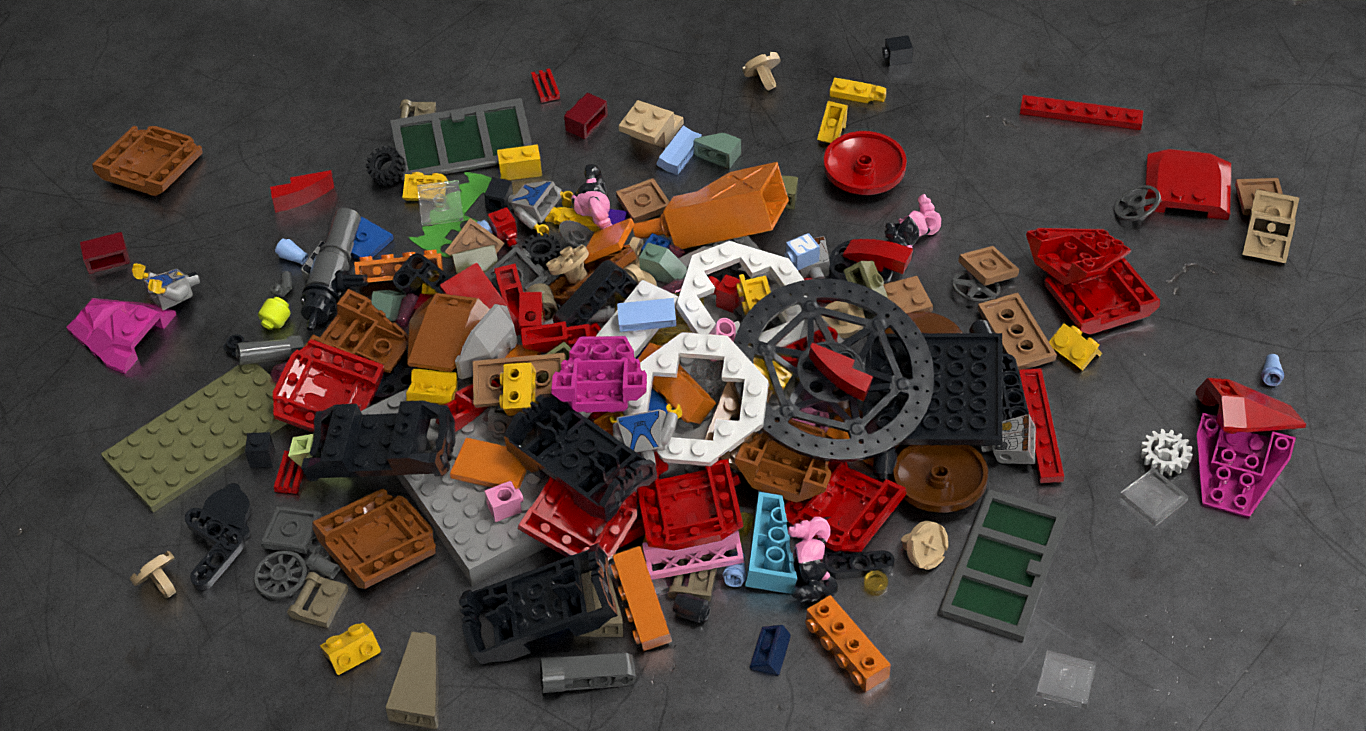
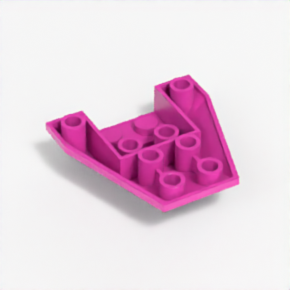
[1197,413,1296,518]

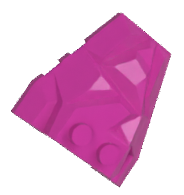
[66,298,176,374]
[551,336,647,413]

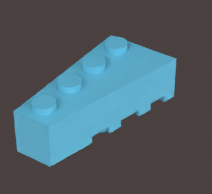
[745,492,797,594]

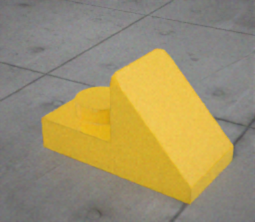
[817,101,848,144]

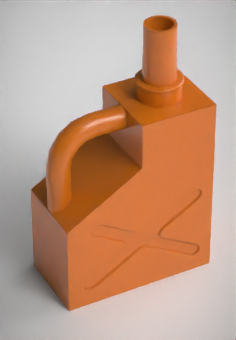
[633,162,789,250]

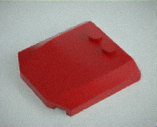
[1144,149,1231,220]
[1045,258,1160,334]
[273,339,385,433]
[637,459,743,551]
[784,462,907,552]
[517,477,638,561]

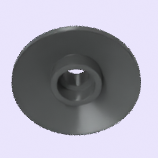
[558,220,594,248]

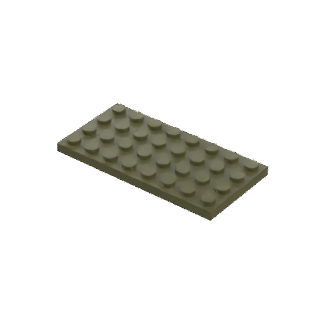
[101,363,288,513]

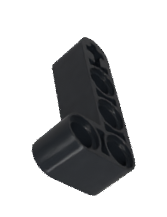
[393,253,451,295]
[553,260,638,327]
[1002,353,1029,421]

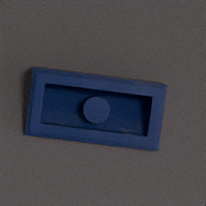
[749,625,791,675]

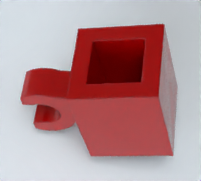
[488,207,518,247]
[708,274,744,313]

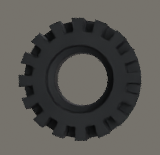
[366,146,406,186]
[522,233,561,270]

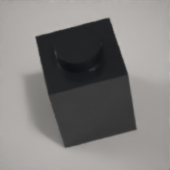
[882,35,913,66]
[484,177,513,211]
[245,432,275,468]

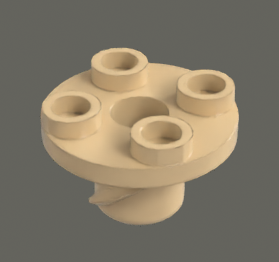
[546,245,589,284]

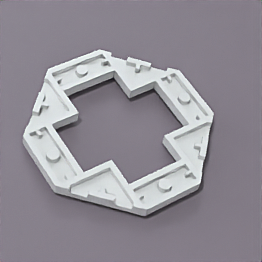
[676,241,807,348]
[623,332,769,466]

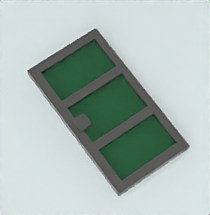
[390,98,532,182]
[938,489,1068,642]

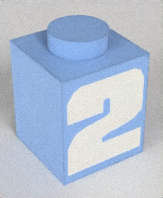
[785,233,820,270]

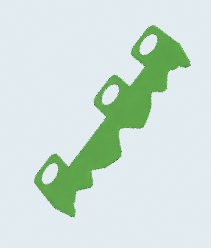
[409,172,492,258]

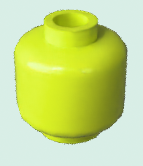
[258,297,291,330]

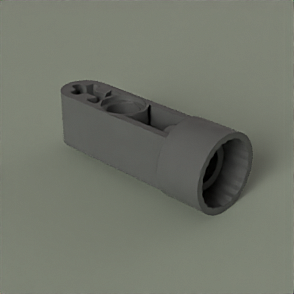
[540,653,636,693]

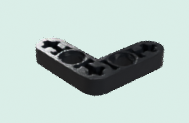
[184,508,245,591]
[823,517,895,580]

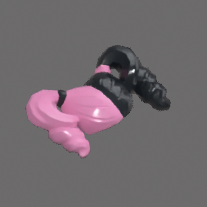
[571,164,613,229]
[884,194,941,248]
[788,517,838,602]

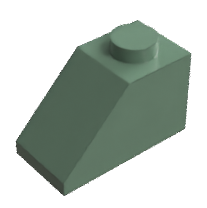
[694,133,741,169]
[639,243,688,287]
[371,290,409,321]

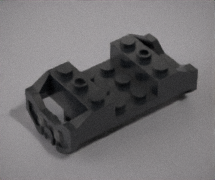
[504,393,658,522]
[301,400,456,481]
[459,543,618,665]

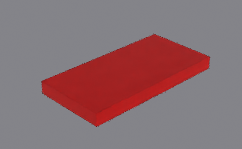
[440,262,520,336]

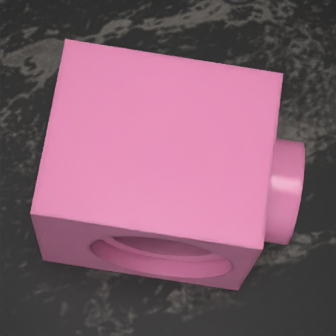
[484,481,524,522]

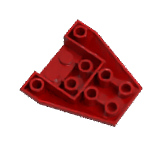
[1026,228,1131,285]
[1195,378,1306,434]

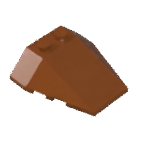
[303,289,409,373]
[735,419,831,503]

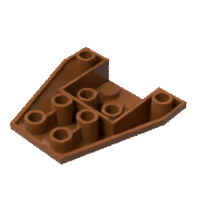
[407,293,490,372]

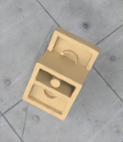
[619,100,684,148]
[1242,189,1300,263]

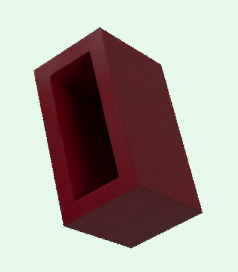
[564,92,608,139]
[80,232,131,274]

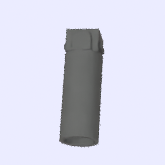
[236,336,304,365]

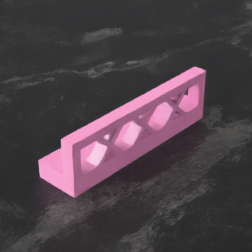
[642,531,744,580]

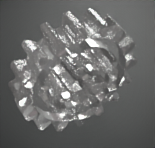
[690,358,727,395]

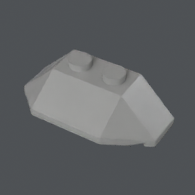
[455,304,518,379]

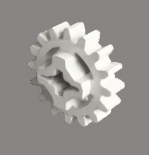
[1140,429,1193,476]

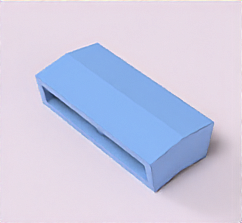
[656,126,702,175]
[617,298,676,332]

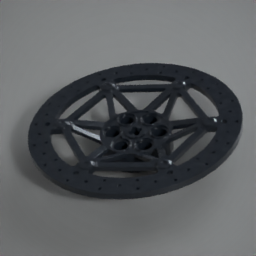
[733,278,934,462]

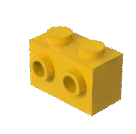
[497,144,542,181]
[499,363,536,416]

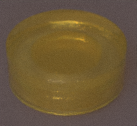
[738,512,753,537]
[864,571,888,596]

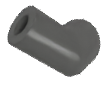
[270,271,293,298]

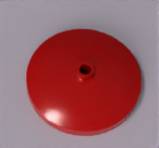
[824,131,907,195]

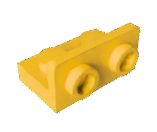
[402,172,449,203]

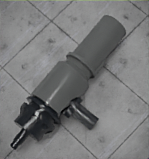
[301,208,368,331]

